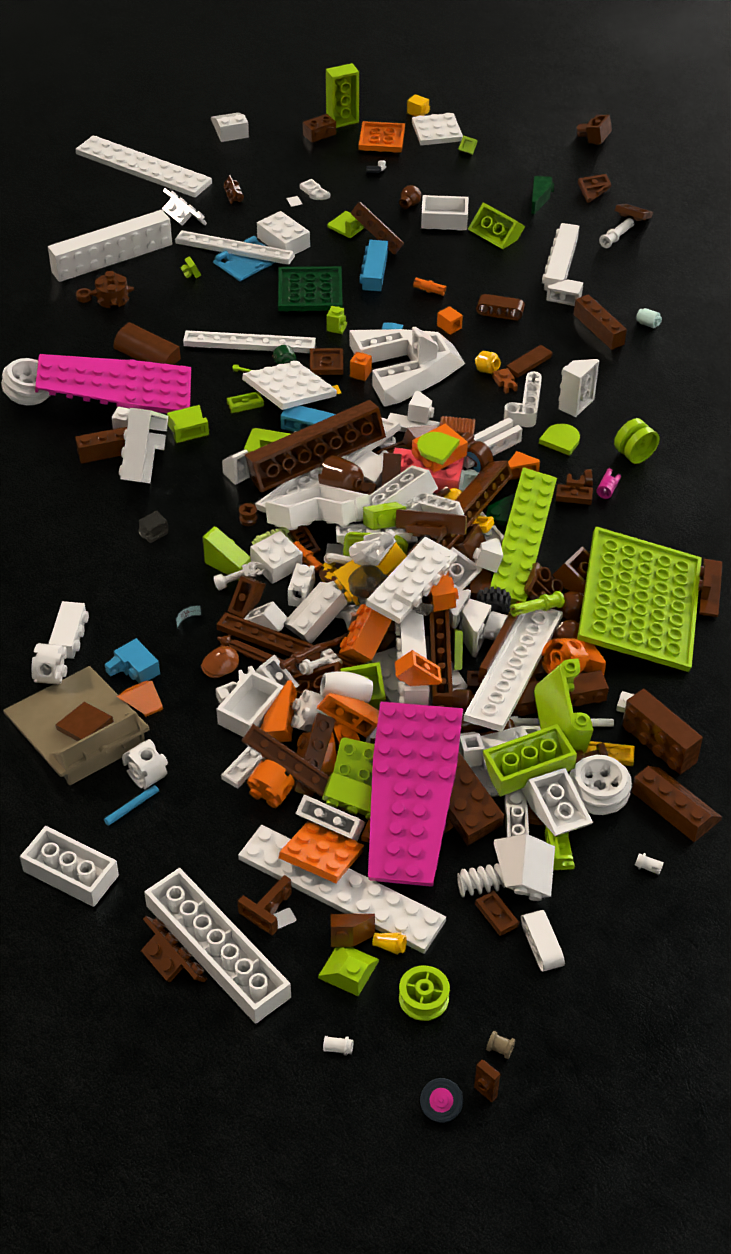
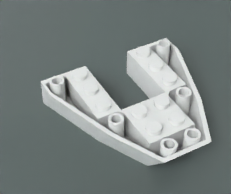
[350,329,465,406]

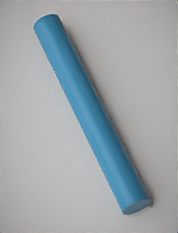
[104,785,159,826]

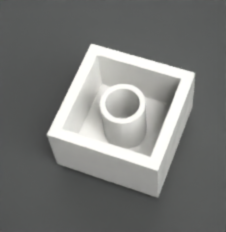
[250,531,303,584]

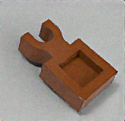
[492,368,518,393]

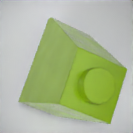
[203,526,251,580]

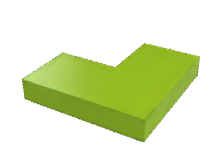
[453,629,463,670]

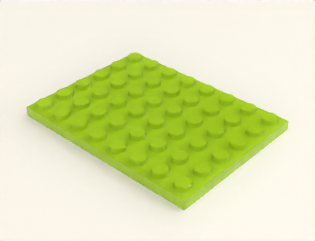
[577,527,702,672]

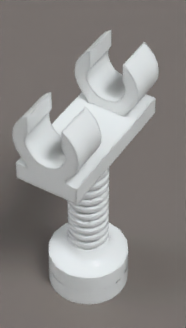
[214,562,265,590]

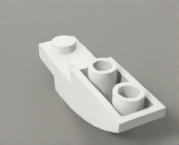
[504,788,529,837]

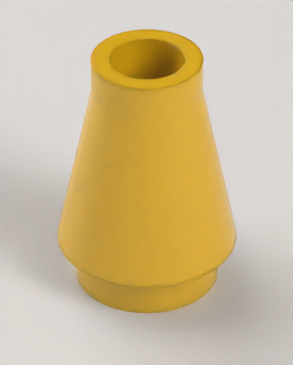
[373,932,407,955]

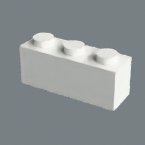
[49,601,89,659]
[296,795,366,841]

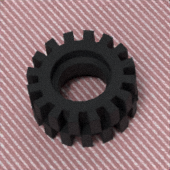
[476,587,511,615]

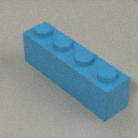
[360,240,388,291]
[281,405,336,432]

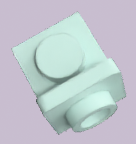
[459,469,479,492]

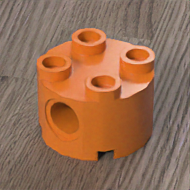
[542,638,589,674]
[247,759,295,808]

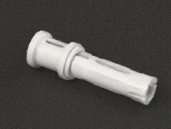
[599,218,634,248]

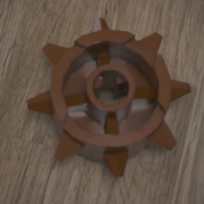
[90,271,134,308]

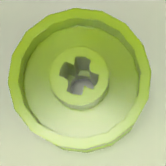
[614,418,660,464]

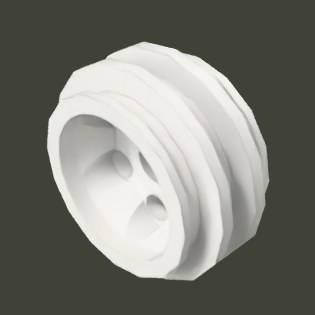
[1,358,50,405]
[569,755,632,815]

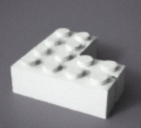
[119,408,169,483]
[265,484,370,530]

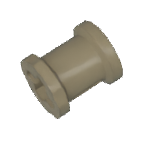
[486,1031,516,1059]

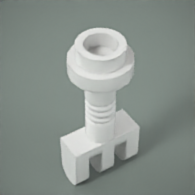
[299,649,343,675]

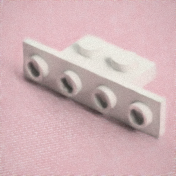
[162,189,207,226]

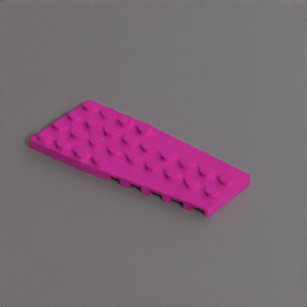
[35,354,191,413]
[368,701,463,886]

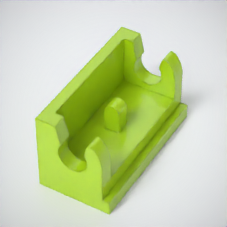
[545,826,575,870]

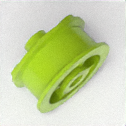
[399,965,450,1021]

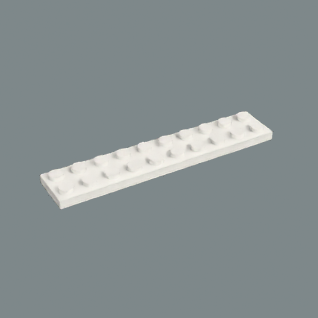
[76,135,212,198]
[255,418,401,513]
[463,609,563,732]
[238,825,446,954]

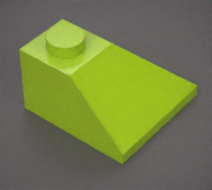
[318,947,379,996]

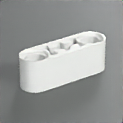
[521,910,565,972]

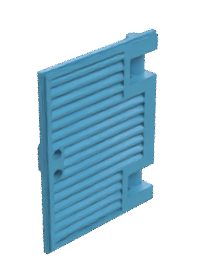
[213,236,276,281]

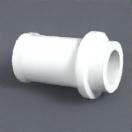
[635,853,664,875]
[323,1036,353,1056]

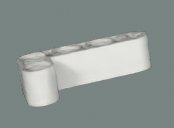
[504,372,542,427]
[403,493,464,515]

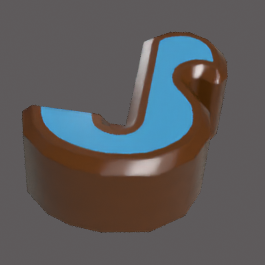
[461,432,493,473]

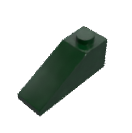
[531,176,555,214]

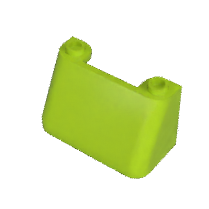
[534,659,593,753]

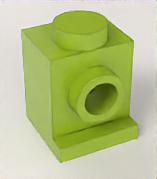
[327,306,347,334]

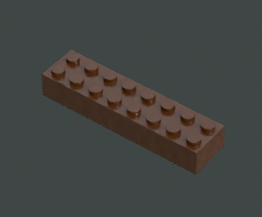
[245,400,386,493]

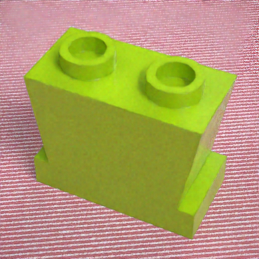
[167,405,209,443]

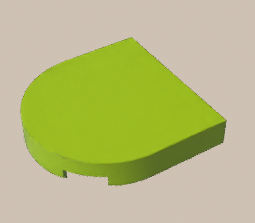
[539,424,580,456]
[417,432,460,465]

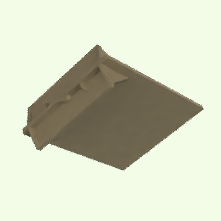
[3,666,149,785]

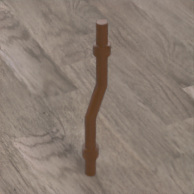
[279,630,350,670]

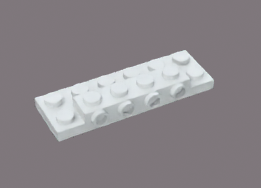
[366,537,458,624]

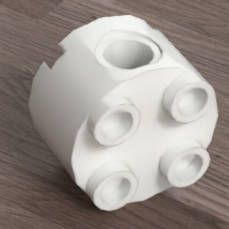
[32,643,67,684]
[291,689,330,732]
[122,739,168,789]

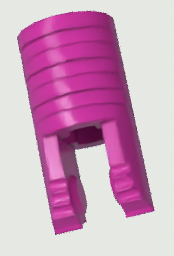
[597,468,621,499]

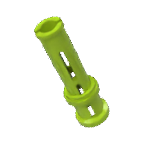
[510,591,565,616]

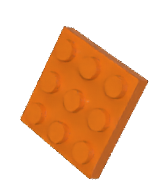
[359,121,405,153]
[279,821,364,883]

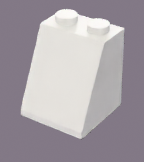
[494,834,555,901]

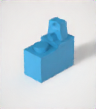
[105,638,160,683]

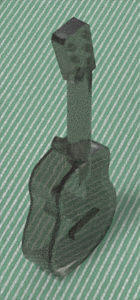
[348,565,434,616]

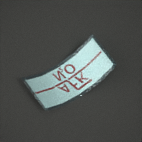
[176,605,202,630]

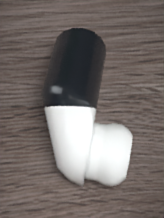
[367,160,386,174]

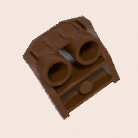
[524,562,563,609]

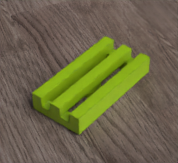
[227,392,264,413]

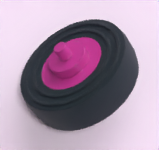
[420,1078,463,1123]

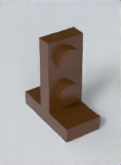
[238,875,292,936]

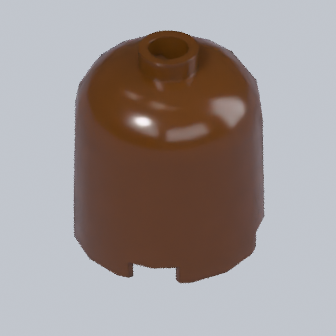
[318,456,364,492]

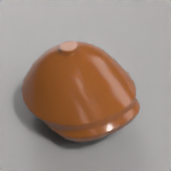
[201,646,239,678]

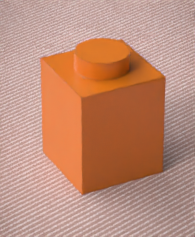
[437,306,463,335]
[350,352,372,381]

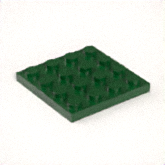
[278,266,342,312]

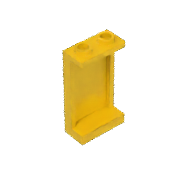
[333,542,407,606]

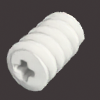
[457,863,505,897]

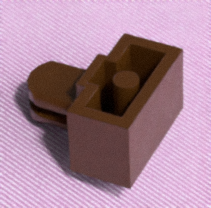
[576,115,612,145]

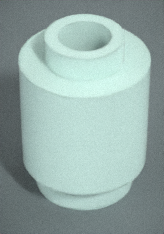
[636,308,662,328]

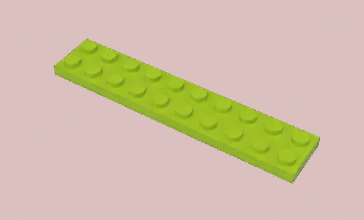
[489,467,557,604]

